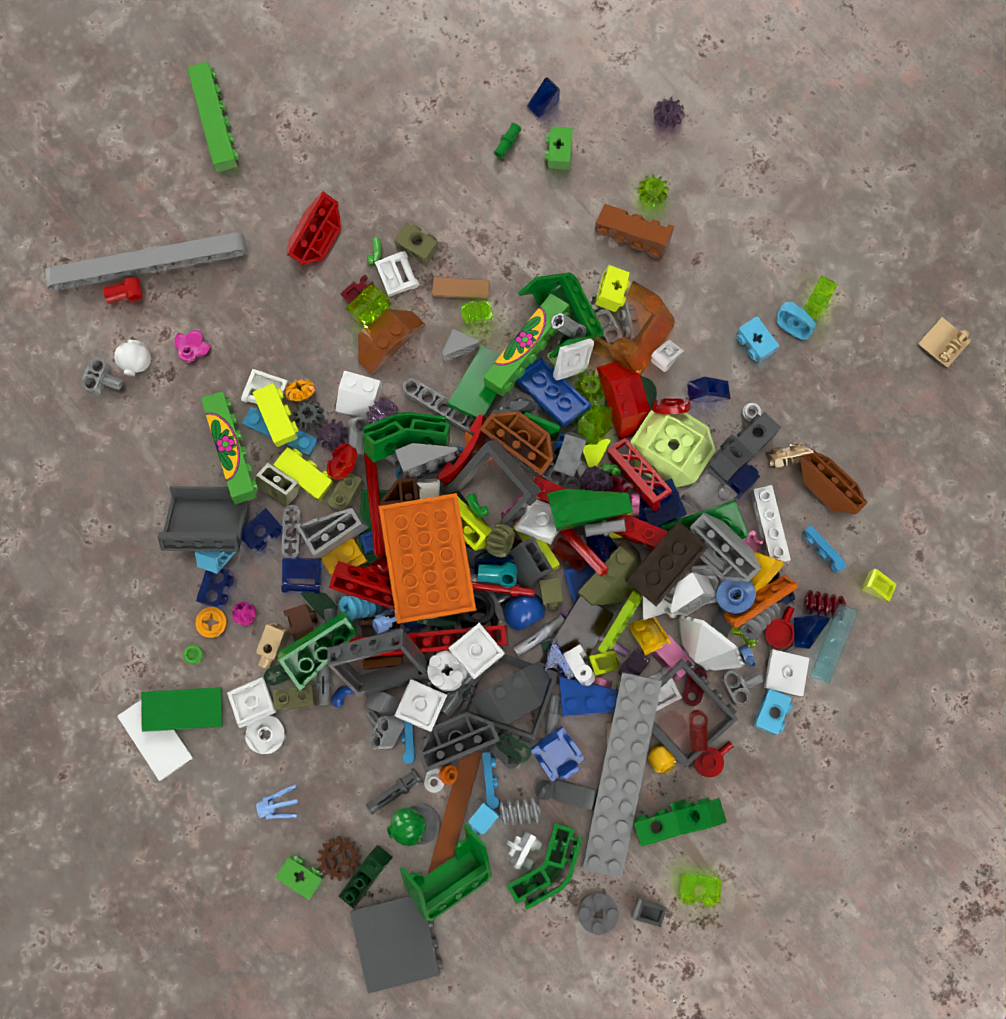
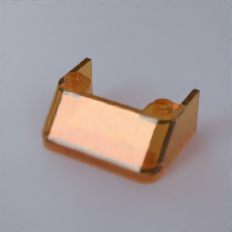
[592,280,675,375]

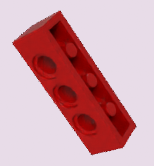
[329,561,395,610]

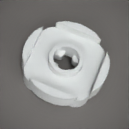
[427,651,468,691]
[245,715,286,754]

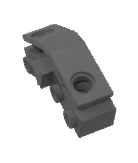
[707,412,781,485]

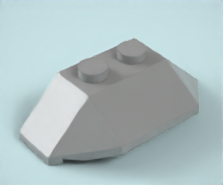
[690,513,762,582]

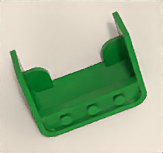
[518,273,604,358]
[400,824,492,922]

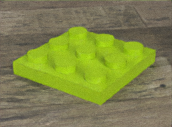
[598,588,642,654]

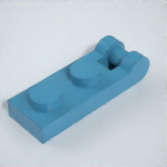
[802,525,846,573]
[401,720,416,764]
[482,752,499,809]

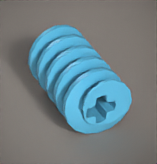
[339,595,382,620]

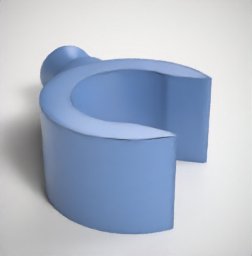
[738,644,756,667]

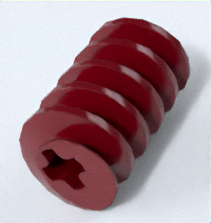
[803,590,846,621]

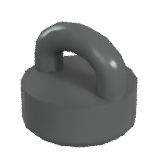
[535,780,554,800]

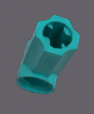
[478,562,518,588]

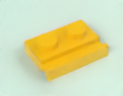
[321,538,368,576]
[628,617,671,656]

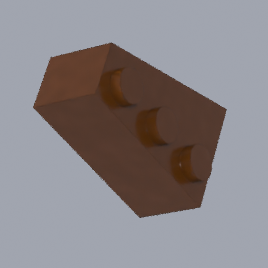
[283,604,318,642]

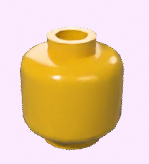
[647,743,677,774]

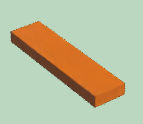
[723,574,798,629]

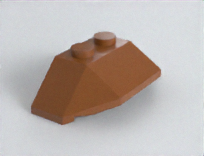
[358,309,425,375]
[479,411,553,476]
[800,449,868,514]

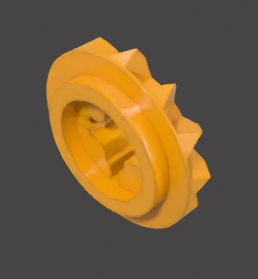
[285,379,315,401]
[195,607,227,638]

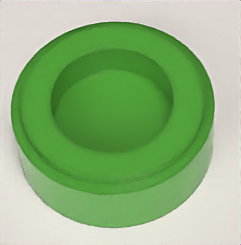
[183,645,204,665]

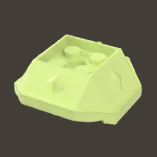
[630,410,716,489]

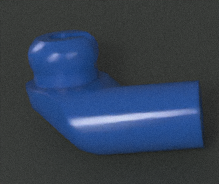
[331,685,355,707]

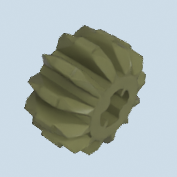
[486,524,515,557]

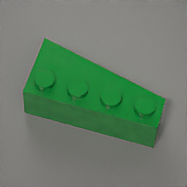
[278,611,357,691]

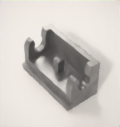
[554,432,587,477]

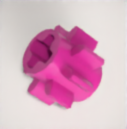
[232,602,256,626]

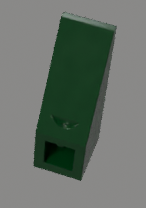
[338,845,393,909]

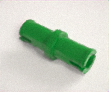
[493,123,521,159]

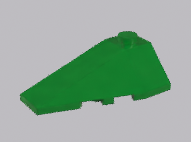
[547,489,633,532]

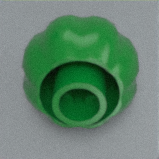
[387,808,426,846]

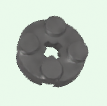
[410,804,440,845]
[578,893,619,935]

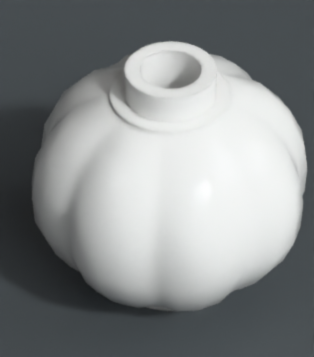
[114,340,151,376]

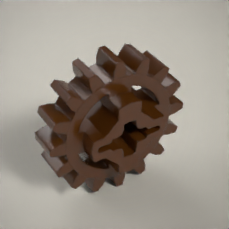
[317,836,361,881]

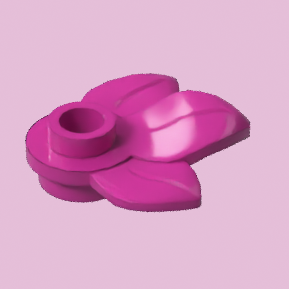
[174,330,211,363]

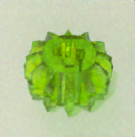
[637,174,669,207]
[461,300,493,325]
[574,371,604,403]

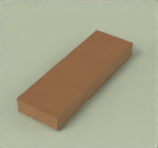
[432,277,489,300]

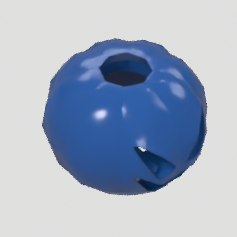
[503,593,545,631]

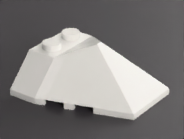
[677,615,744,672]

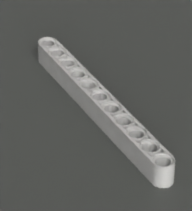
[45,233,246,290]
[403,378,581,490]

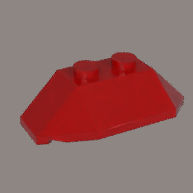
[286,191,341,265]
[596,362,650,440]

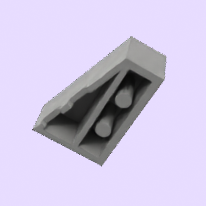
[295,508,368,559]

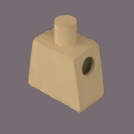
[256,622,291,669]

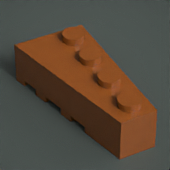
[595,204,674,259]

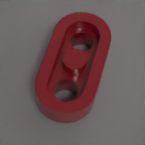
[682,667,707,706]

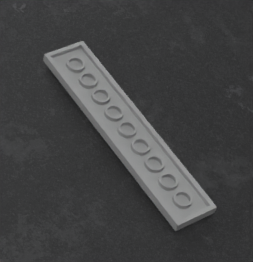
[582,672,662,878]

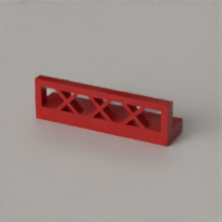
[607,437,672,512]

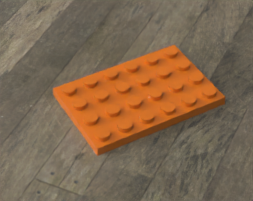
[379,493,476,624]

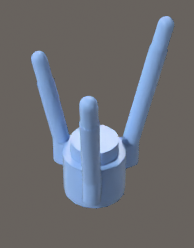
[372,608,410,634]
[256,785,298,820]

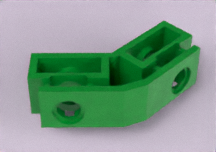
[363,412,450,462]
[633,797,727,847]
[507,823,582,910]

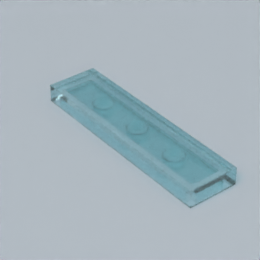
[810,603,859,683]

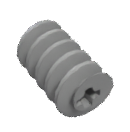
[739,603,780,639]
[499,798,541,826]

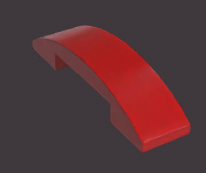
[437,414,487,485]

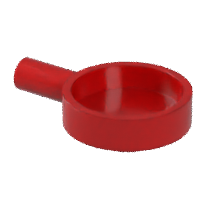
[764,606,795,649]
[694,741,734,778]

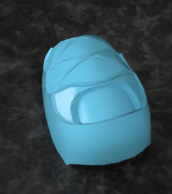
[777,302,817,340]

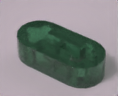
[264,664,291,686]
[496,734,531,763]

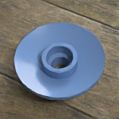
[716,580,756,613]

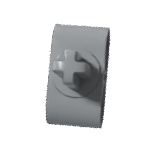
[81,357,123,396]
[721,670,764,707]
[367,711,404,750]

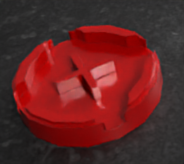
[652,398,690,414]
[327,443,357,480]

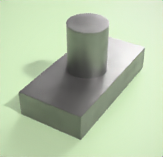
[486,591,513,623]

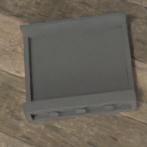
[158,486,249,552]
[350,896,443,994]

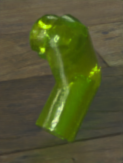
[732,627,758,648]

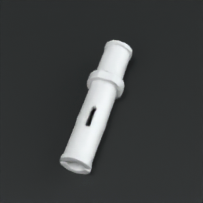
[513,614,564,657]

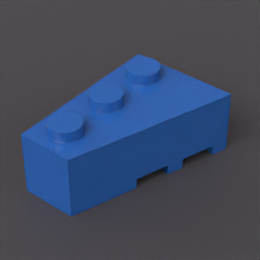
[559,676,618,717]

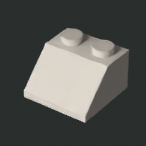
[335,371,383,422]
[670,572,716,616]

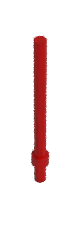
[472,581,535,597]

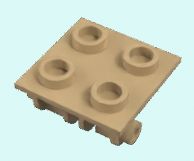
[918,317,971,368]
[766,443,813,468]

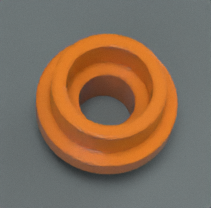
[438,765,457,785]

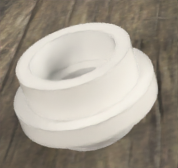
[742,403,761,422]

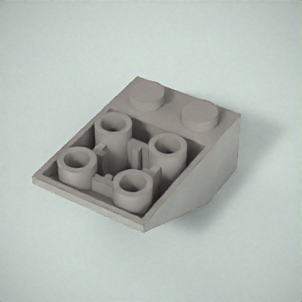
[395,443,459,478]

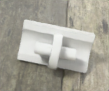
[506,831,542,870]

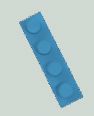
[242,407,319,457]

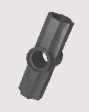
[441,670,487,717]

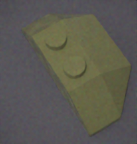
[577,539,642,606]

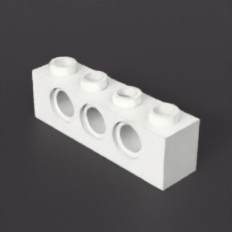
[750,485,791,564]

